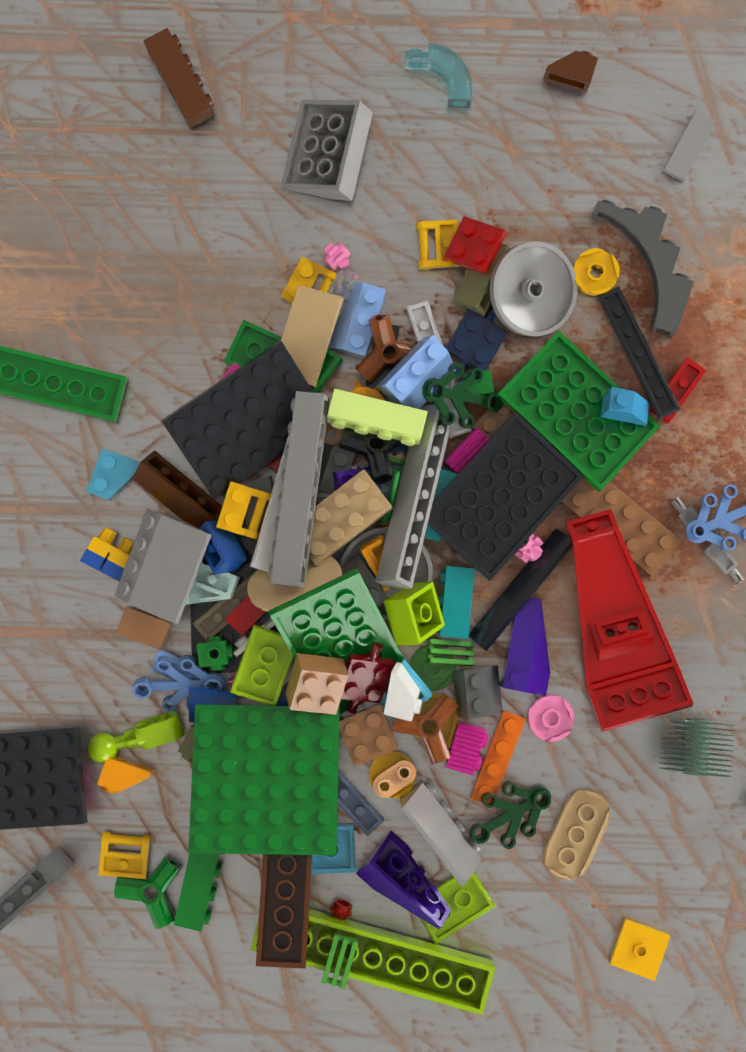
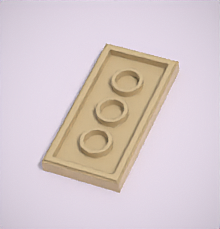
[281,285,344,388]

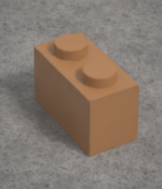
[116,606,173,650]

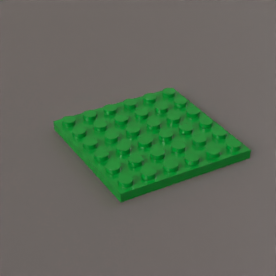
[188,704,340,855]

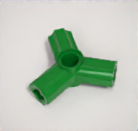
[114,856,182,929]

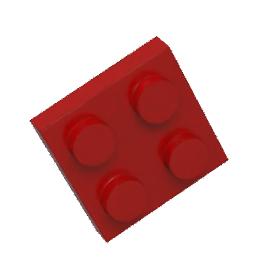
[444,216,507,275]

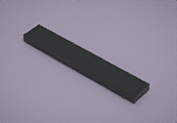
[597,287,680,420]
[469,528,573,652]

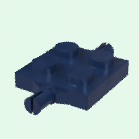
[446,305,508,378]

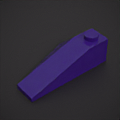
[500,597,551,695]
[356,831,451,929]

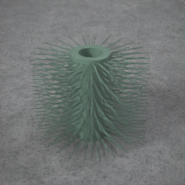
[659,718,736,777]

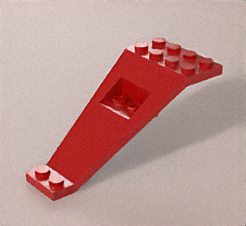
[566,509,694,732]

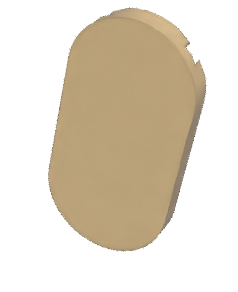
[247,557,342,612]
[543,788,610,880]

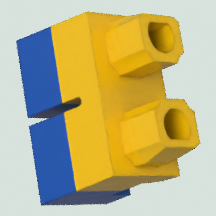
[80,527,134,582]

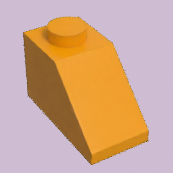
[97,756,155,794]

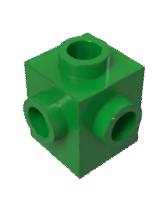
[197,636,234,671]

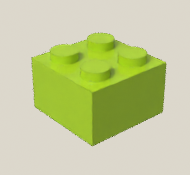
[384,582,445,645]

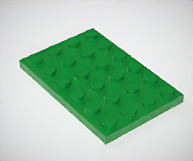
[497,331,660,492]
[269,568,404,714]

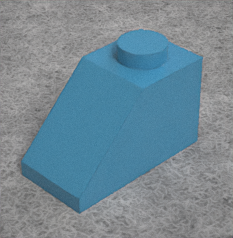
[601,387,650,426]

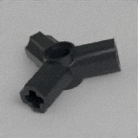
[339,428,402,484]

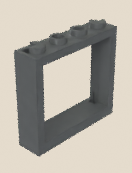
[0,847,74,931]

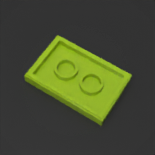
[230,624,293,706]
[420,871,496,944]

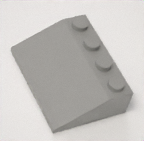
[281,100,373,201]
[114,508,211,624]
[400,779,481,887]

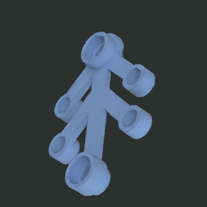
[685,484,746,551]
[132,655,226,712]

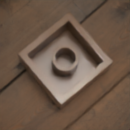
[285,653,349,715]
[339,703,399,767]

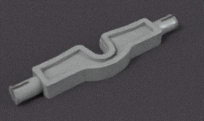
[670,497,744,584]

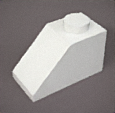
[384,662,422,721]

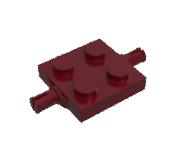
[341,642,395,714]

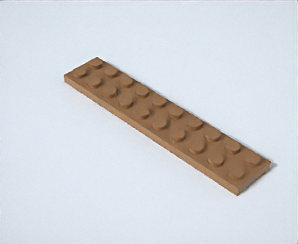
[472,403,682,577]

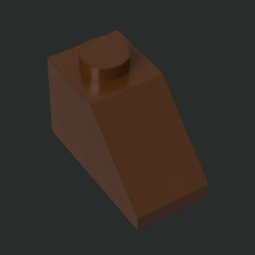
[543,51,598,92]

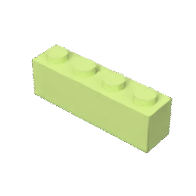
[327,388,428,446]

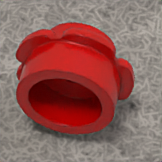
[330,899,352,920]

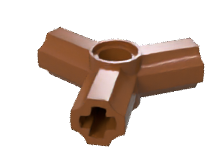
[355,313,415,383]
[392,693,459,765]

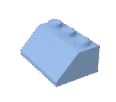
[328,281,386,360]
[376,335,456,409]

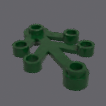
[422,363,503,429]
[469,781,551,849]

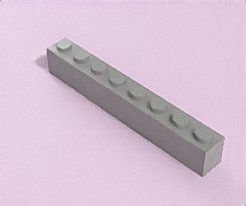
[268,391,330,588]
[375,404,451,590]

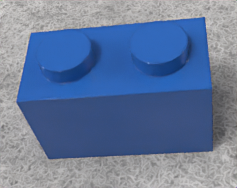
[199,521,247,574]

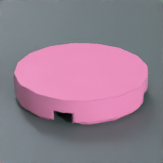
[527,694,575,742]

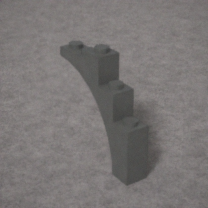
[592,200,694,338]

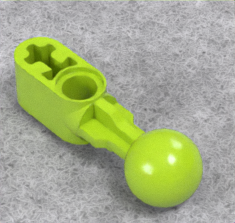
[87,711,184,763]

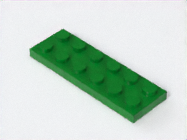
[0,346,128,423]

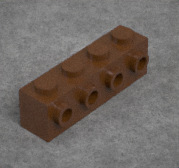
[143,28,215,129]
[132,450,222,528]

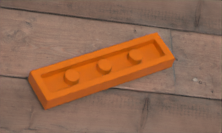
[470,710,526,804]

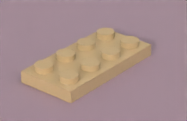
[309,469,393,566]

